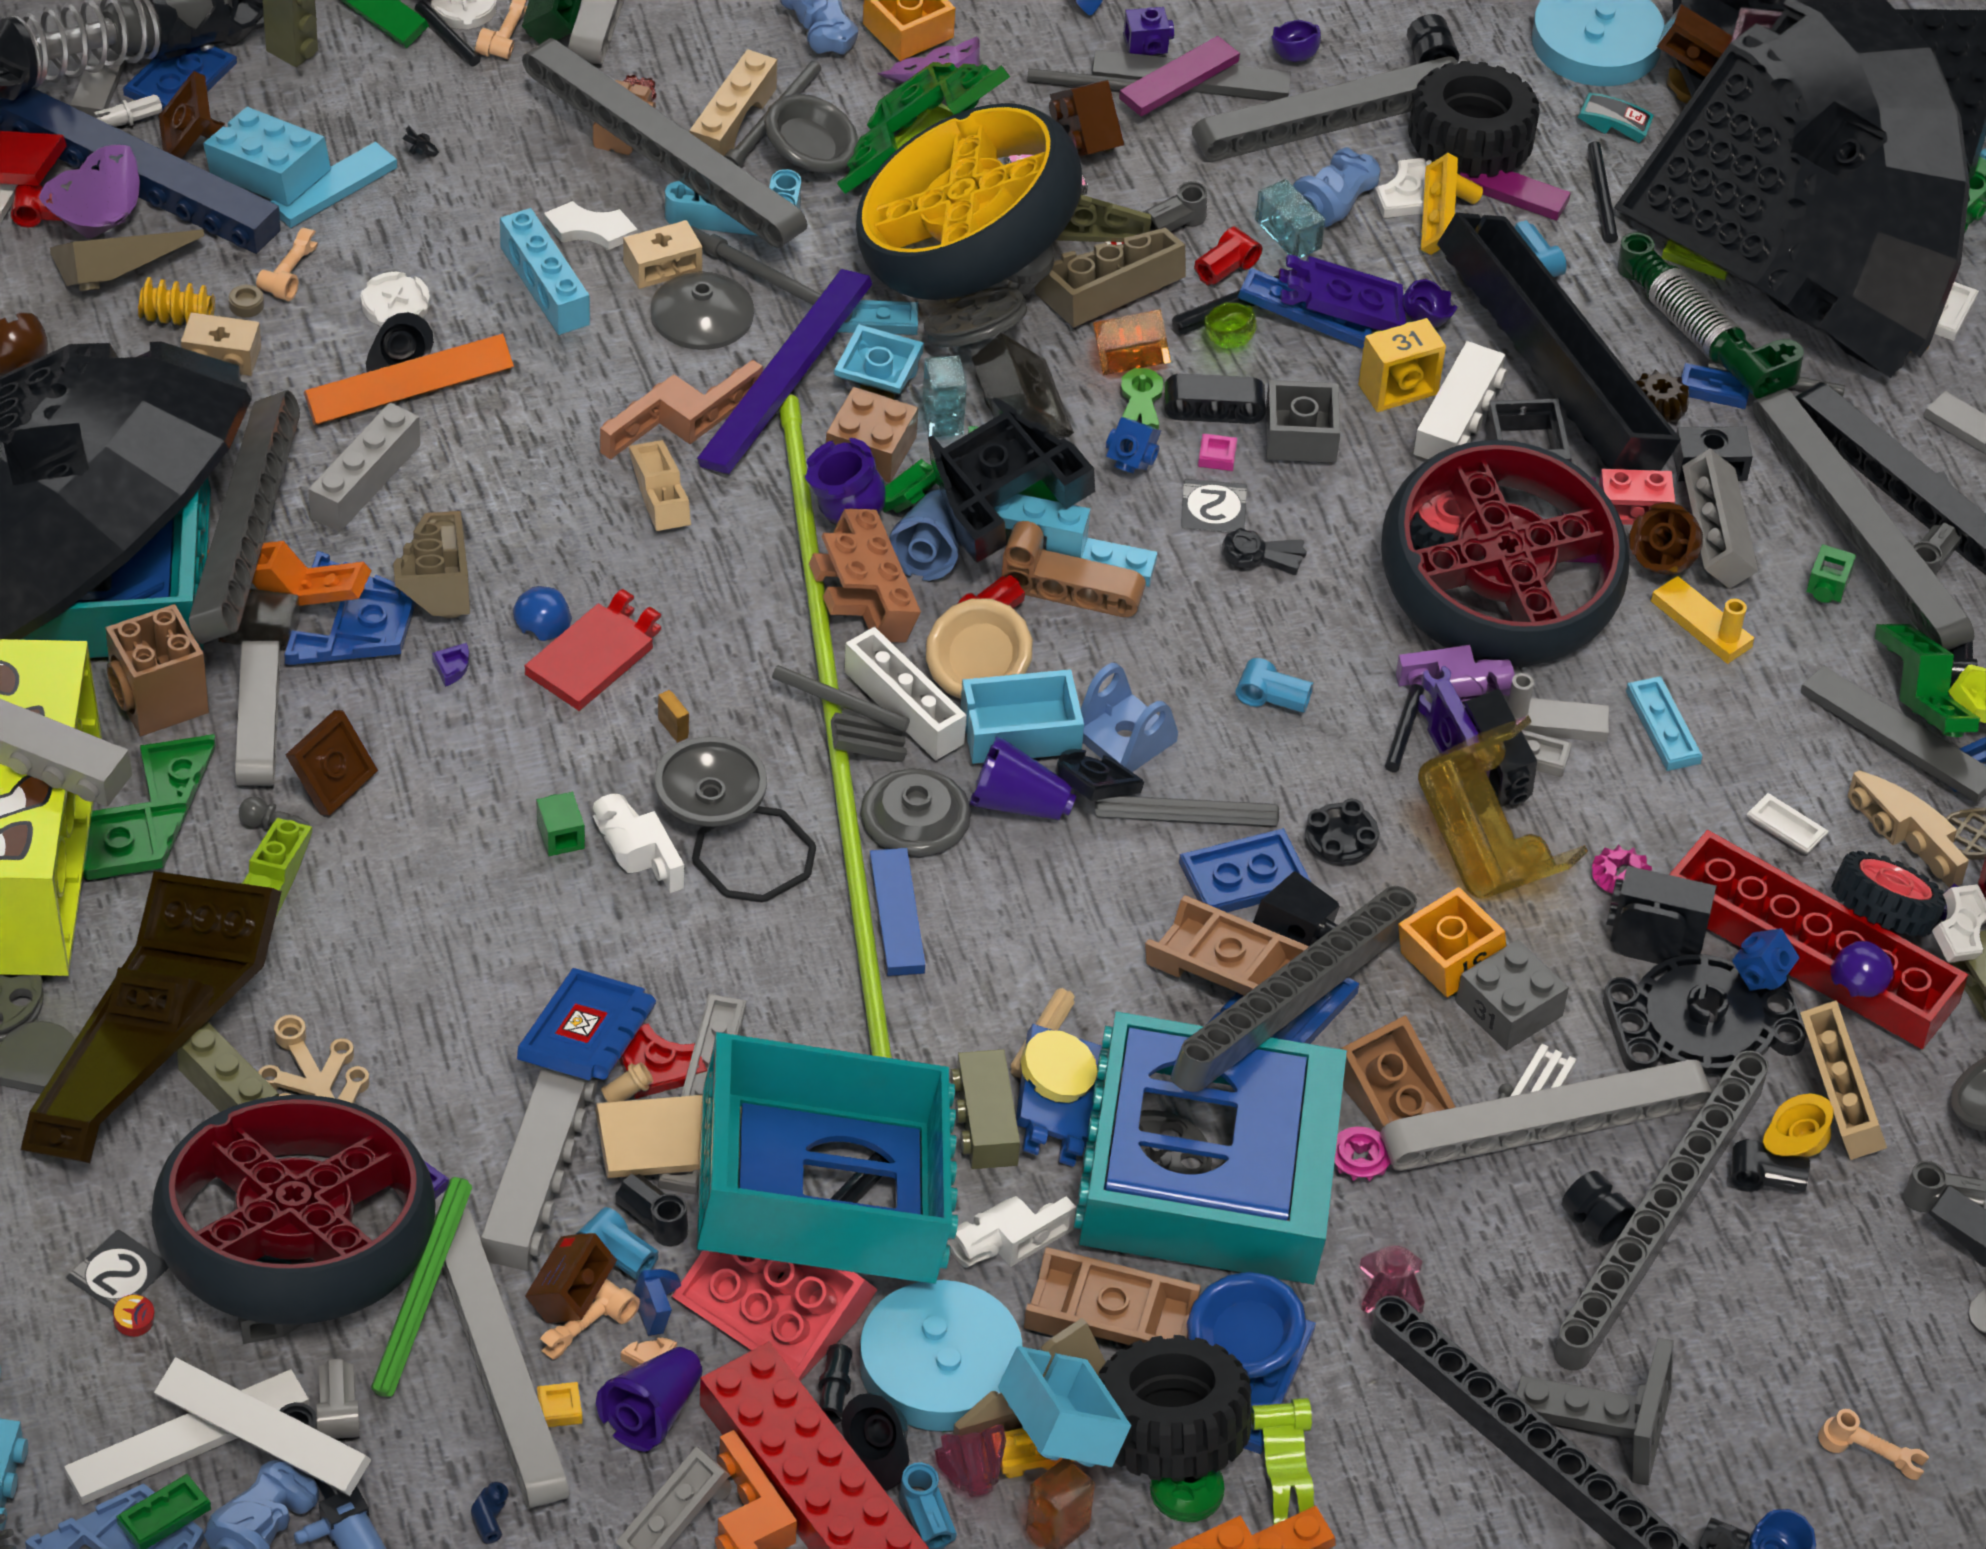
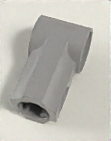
[317,1359,360,1439]

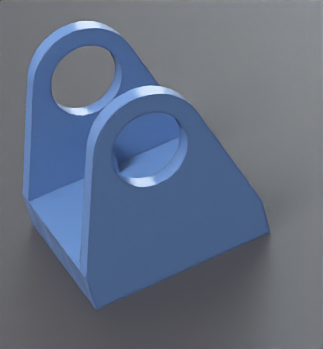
[1081,663,1178,772]

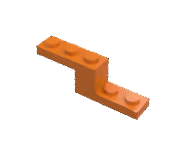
[208,540,372,609]
[715,1430,797,1549]
[1169,1505,1336,1549]

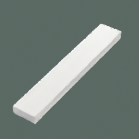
[154,1357,371,1496]
[64,1369,309,1505]

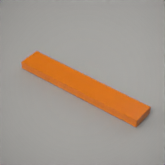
[303,333,514,426]

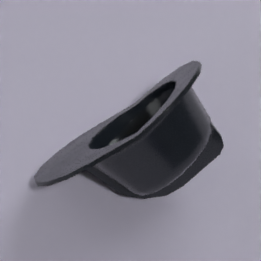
[365,312,434,372]
[841,1393,910,1490]

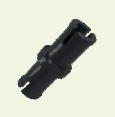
[818,1344,853,1424]

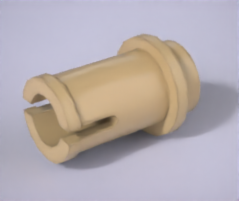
[601,1062,653,1102]

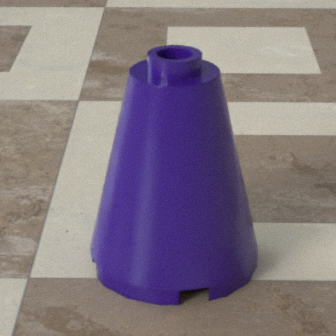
[969,736,1077,820]
[596,1347,703,1452]

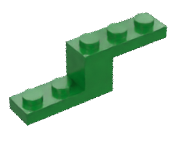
[1875,624,1980,737]

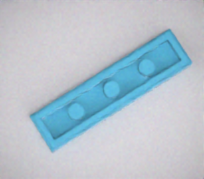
[270,141,397,228]

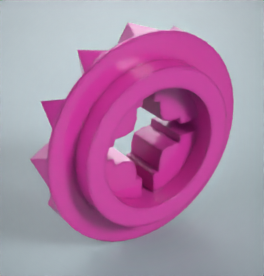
[1592,844,1652,894]
[1334,1126,1391,1182]

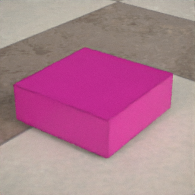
[1198,433,1237,471]

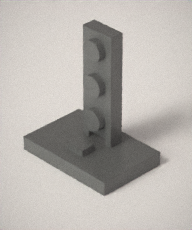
[1516,1338,1674,1486]

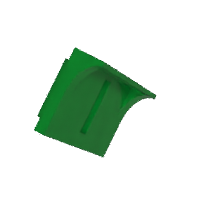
[882,459,938,513]

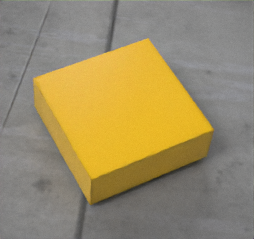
[537,1382,582,1427]

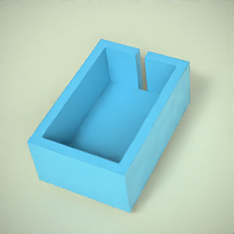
[203,107,331,206]
[960,669,1084,764]
[998,1346,1132,1467]

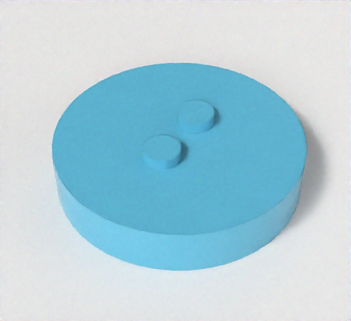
[1532,0,1665,86]
[860,1280,1023,1431]

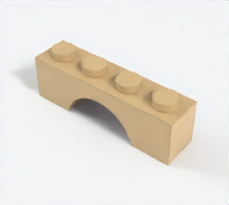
[689,49,777,156]

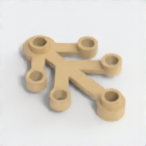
[258,1015,370,1103]

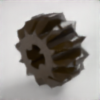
[1635,369,1689,424]

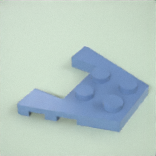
[25,1483,204,1549]

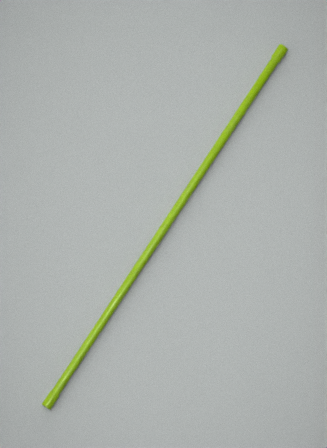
[779,395,892,1058]

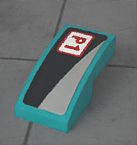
[1578,93,1654,144]

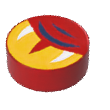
[113,1294,154,1337]

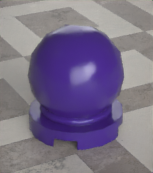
[805,438,886,525]

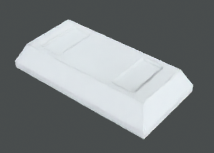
[1747,793,1829,855]

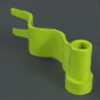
[1251,1398,1314,1525]

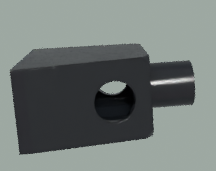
[1253,871,1340,947]

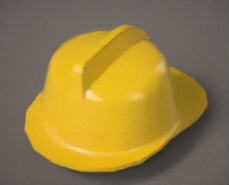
[1763,1093,1834,1158]

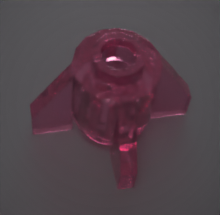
[1359,1245,1425,1314]
[934,1425,1006,1497]

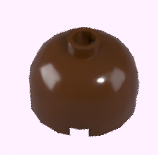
[0,313,48,376]
[1629,502,1703,576]

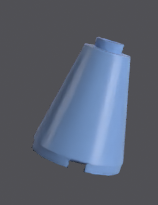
[889,489,959,581]

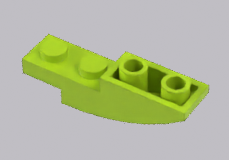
[242,818,312,916]

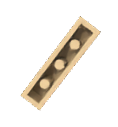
[1800,1000,1887,1160]

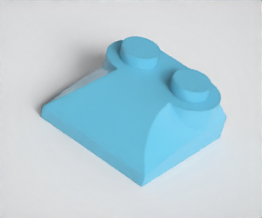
[834,324,924,394]

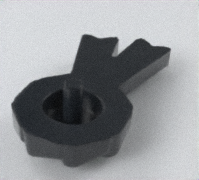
[1222,528,1307,575]

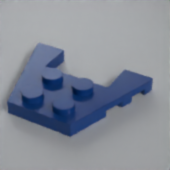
[284,551,416,665]

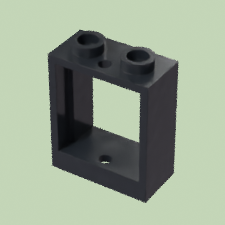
[1485,399,1572,486]
[1465,689,1537,808]

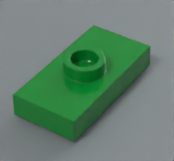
[116,1474,211,1549]

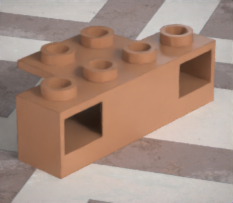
[809,509,921,642]

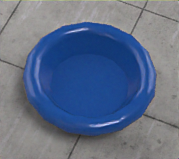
[1187,1272,1307,1379]

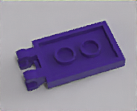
[1279,255,1406,331]
[1418,666,1492,791]

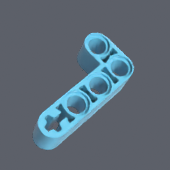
[665,169,801,236]

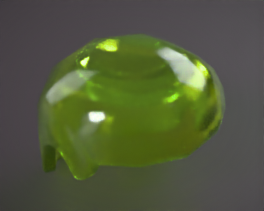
[1205,302,1257,349]

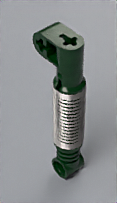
[1617,232,1804,398]

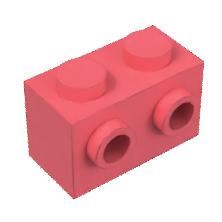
[1599,469,1675,525]

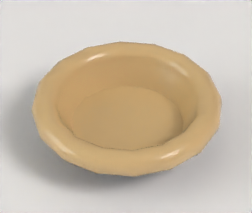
[926,599,1033,699]

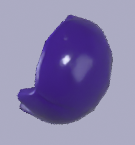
[1271,19,1321,63]
[1403,278,1458,328]
[1830,941,1894,997]

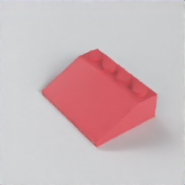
[671,1250,878,1381]

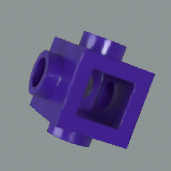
[1123,7,1174,55]

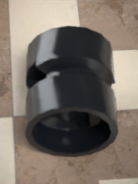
[1407,14,1460,64]
[1561,1170,1636,1245]

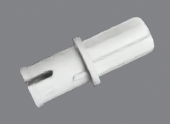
[93,95,162,127]

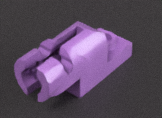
[1396,645,1515,702]

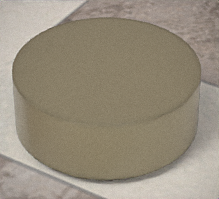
[229,284,264,317]

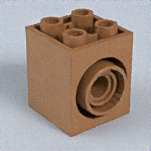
[105,604,209,737]

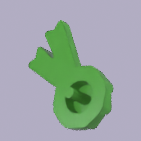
[1121,368,1163,430]

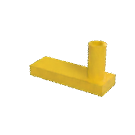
[1421,153,1483,255]
[1651,576,1754,664]

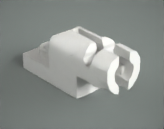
[592,794,684,893]
[947,1196,1076,1268]

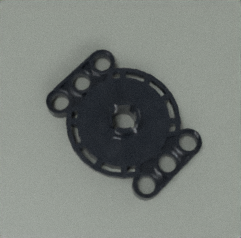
[1603,954,1807,1074]

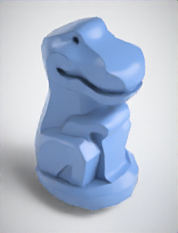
[779,0,858,54]
[1290,147,1381,227]
[204,1460,319,1549]

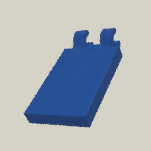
[1016,1024,1102,1167]

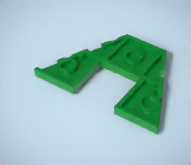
[837,62,1010,194]
[83,734,216,880]

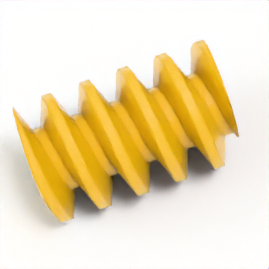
[138,277,215,326]

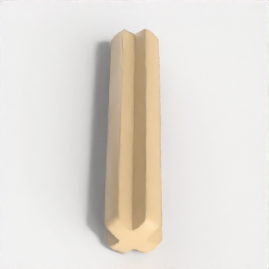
[1010,988,1075,1079]

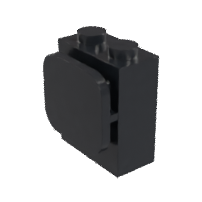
[1606,866,1716,964]

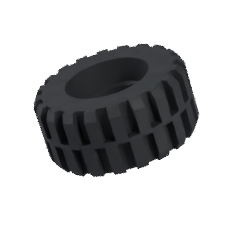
[1408,61,1540,178]
[1099,1335,1251,1481]

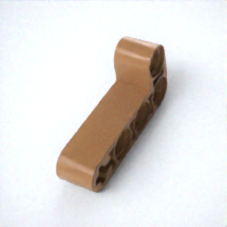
[1002,521,1146,617]

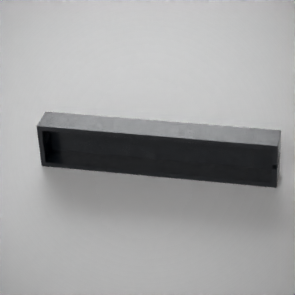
[1437,212,1681,471]

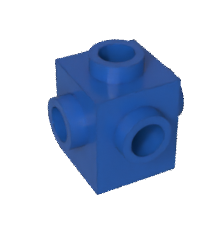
[1106,417,1161,474]
[1732,928,1800,990]

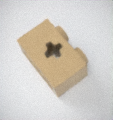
[623,220,703,289]
[181,312,261,376]

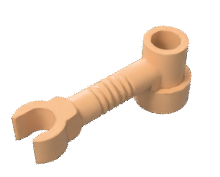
[475,0,527,59]
[256,227,318,301]
[540,1279,640,1360]
[1818,1409,1929,1480]

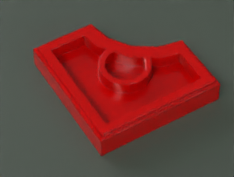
[619,1023,707,1099]

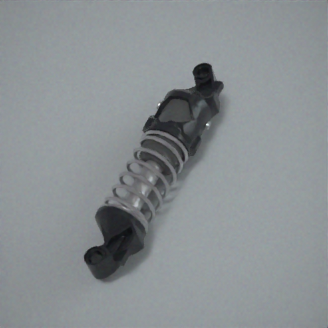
[0,0,264,100]

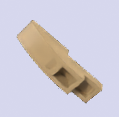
[1847,770,1969,888]

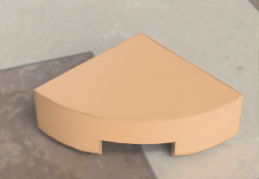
[621,1338,677,1367]

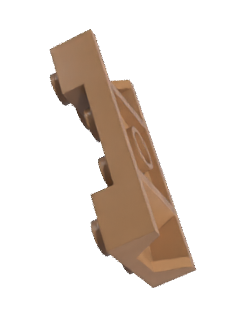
[1145,895,1309,996]
[1024,1247,1201,1345]

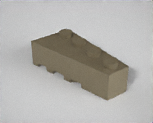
[1034,228,1186,328]

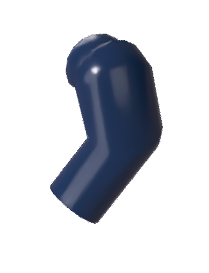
[471,1482,509,1544]

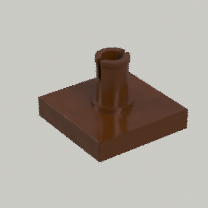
[159,71,225,159]
[285,710,378,815]

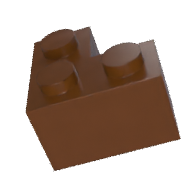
[1049,80,1124,156]

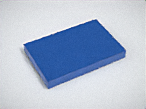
[123,46,237,111]
[1179,828,1311,912]

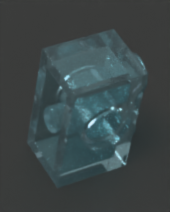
[1255,179,1325,258]
[922,355,967,437]

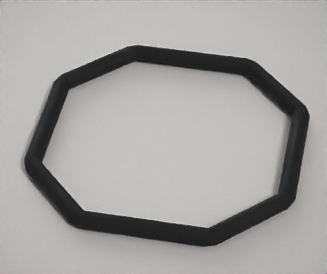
[692,806,816,902]

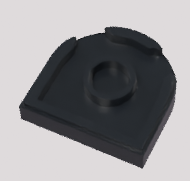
[1055,749,1145,801]

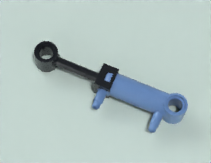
[279,1402,386,1549]

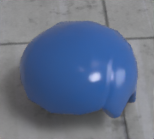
[513,586,572,641]
[1749,1509,1816,1549]

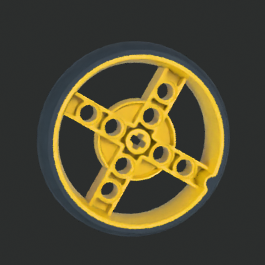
[856,103,1082,300]

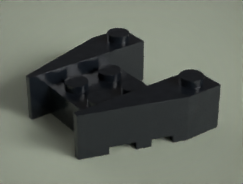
[928,397,1095,563]

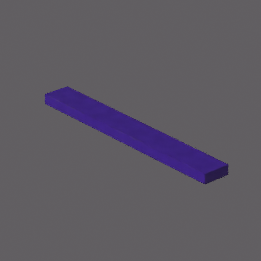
[697,269,872,474]

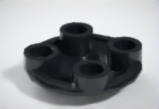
[1305,798,1380,864]

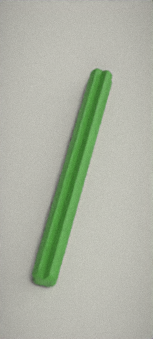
[371,1177,472,1398]

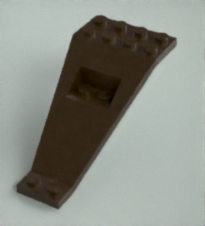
[20,871,282,1164]

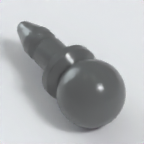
[239,797,310,829]

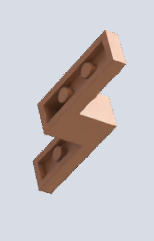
[600,359,763,460]

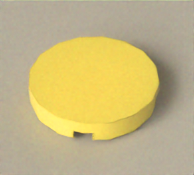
[1020,1030,1098,1103]

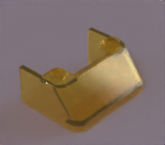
[1418,715,1588,899]

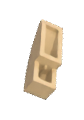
[629,440,691,531]

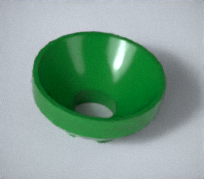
[1150,1470,1225,1522]

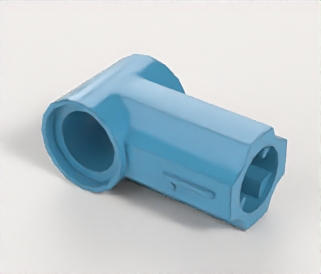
[1514,220,1567,277]
[1235,658,1314,713]
[576,1207,659,1280]
[898,1462,957,1549]

